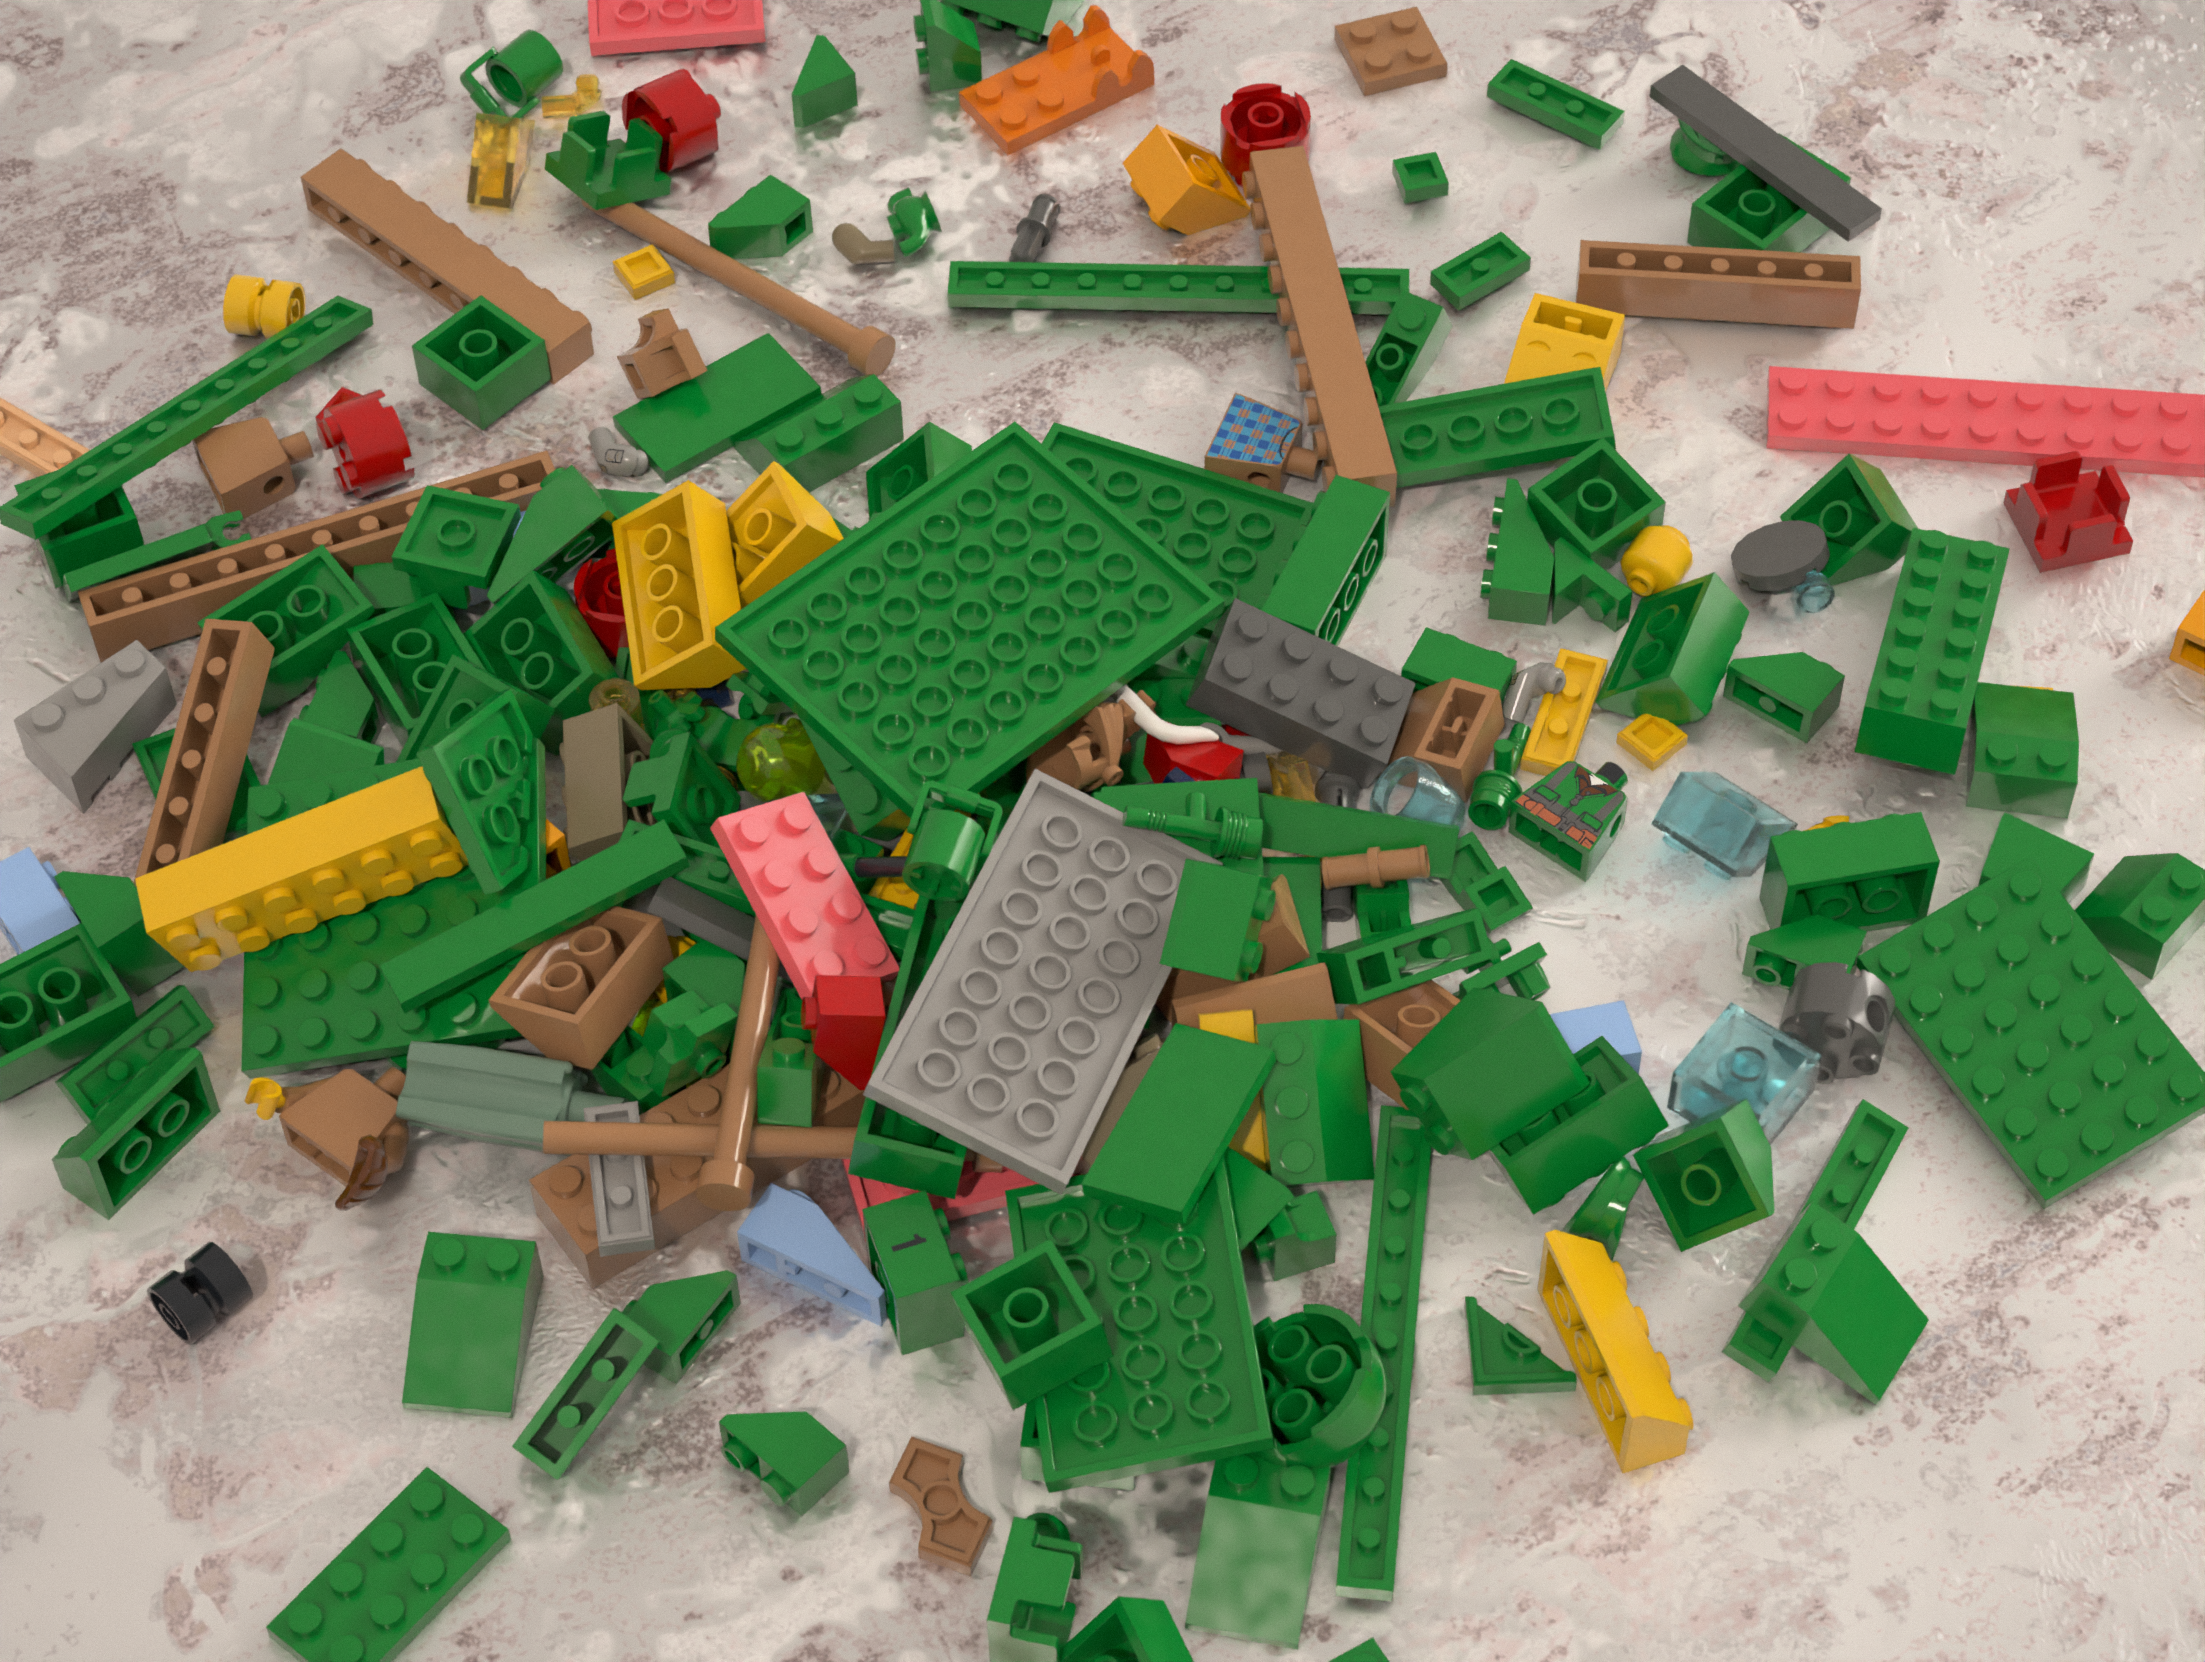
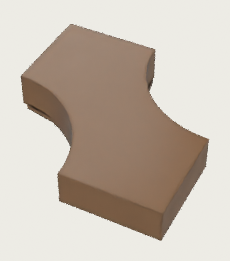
[889,1436,993,1577]

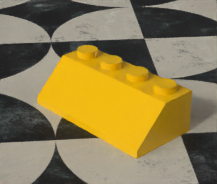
[612,480,746,690]
[1537,1230,1694,1474]

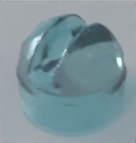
[1792,570,1835,613]

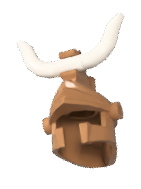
[1026,684,1219,792]

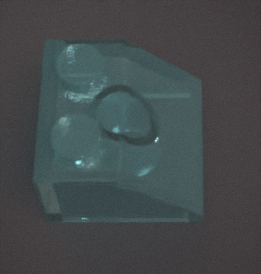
[1651,772,1798,880]

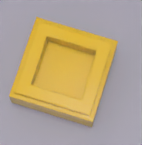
[612,244,675,300]
[1616,714,1688,771]

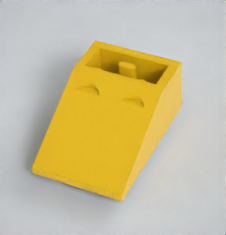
[1504,293,1625,392]

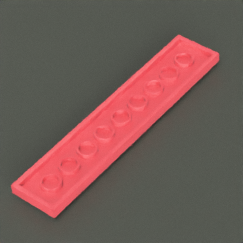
[1766,366,2205,478]

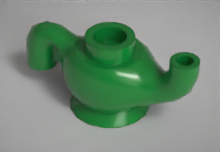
[886,187,942,258]

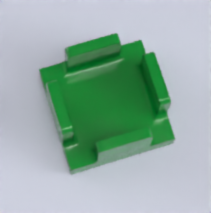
[544,111,672,210]
[392,485,521,609]
[623,732,741,848]
[987,1517,1083,1662]

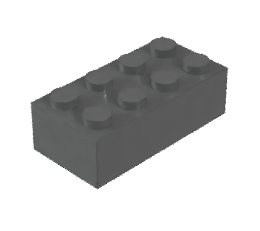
[1185,598,1415,789]

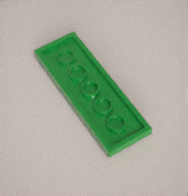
[1378,367,1616,488]

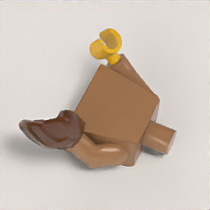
[244,1067,410,1211]

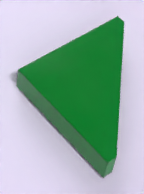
[1464,1296,1577,1395]

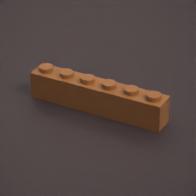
[1576,240,1861,329]
[133,619,275,885]

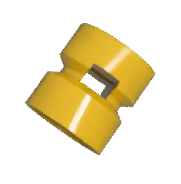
[223,274,306,338]

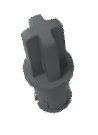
[1009,194,1061,262]

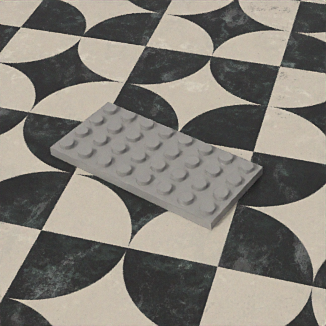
[863,769,1223,1195]

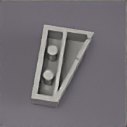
[14,640,177,814]

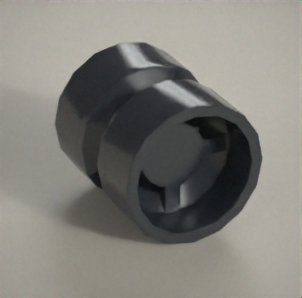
[147,1242,253,1345]

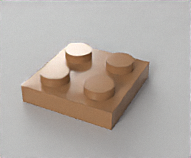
[1334,6,1448,96]

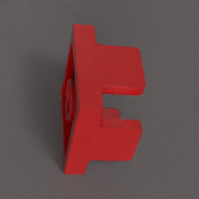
[2003,451,2133,573]

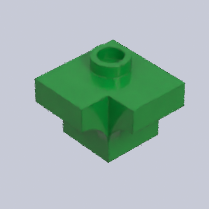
[641,989,738,1098]
[1250,1191,1337,1282]

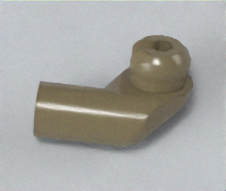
[832,223,895,265]

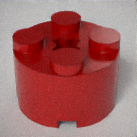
[622,68,721,173]
[1220,83,1311,188]
[316,389,415,499]
[574,548,629,659]

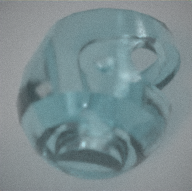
[1370,756,1465,833]

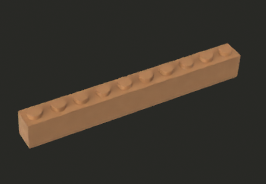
[1242,146,1397,507]
[78,450,555,663]

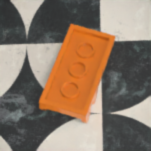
[959,5,1155,155]

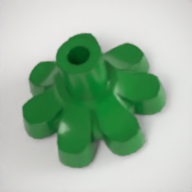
[648,690,706,740]

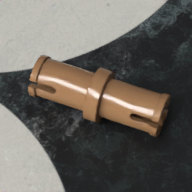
[1322,845,1430,890]

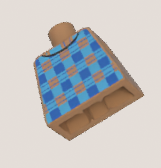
[1204,393,1323,493]

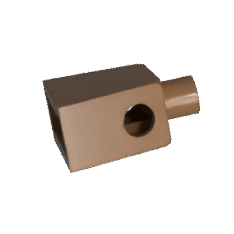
[192,417,314,519]

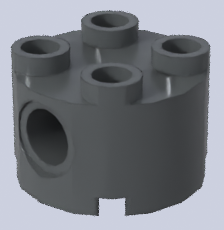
[1776,962,1895,1084]

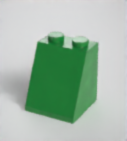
[1390,987,1590,1160]

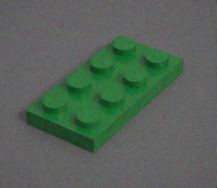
[266,1467,511,1662]

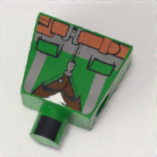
[1508,761,1628,882]

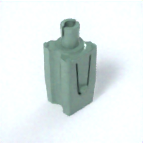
[396,1041,628,1156]

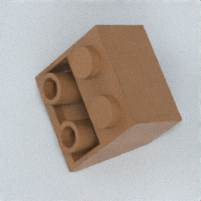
[1376,677,1505,803]

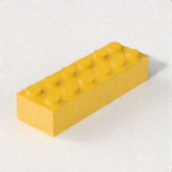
[135,766,468,973]

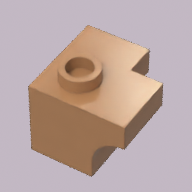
[617,308,708,399]

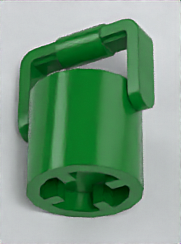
[460,30,564,129]
[902,781,1003,902]

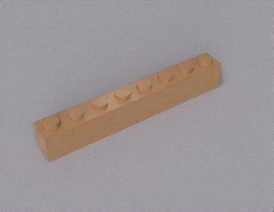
[300,148,594,385]

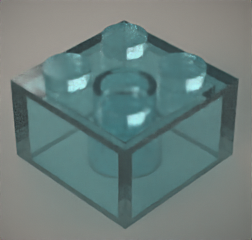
[1667,1002,1822,1146]

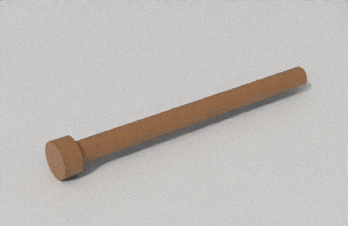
[582,200,896,377]
[696,915,780,1211]
[543,1121,1003,1173]

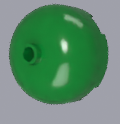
[1251,1304,1387,1469]

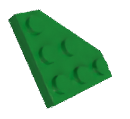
[417,688,533,895]

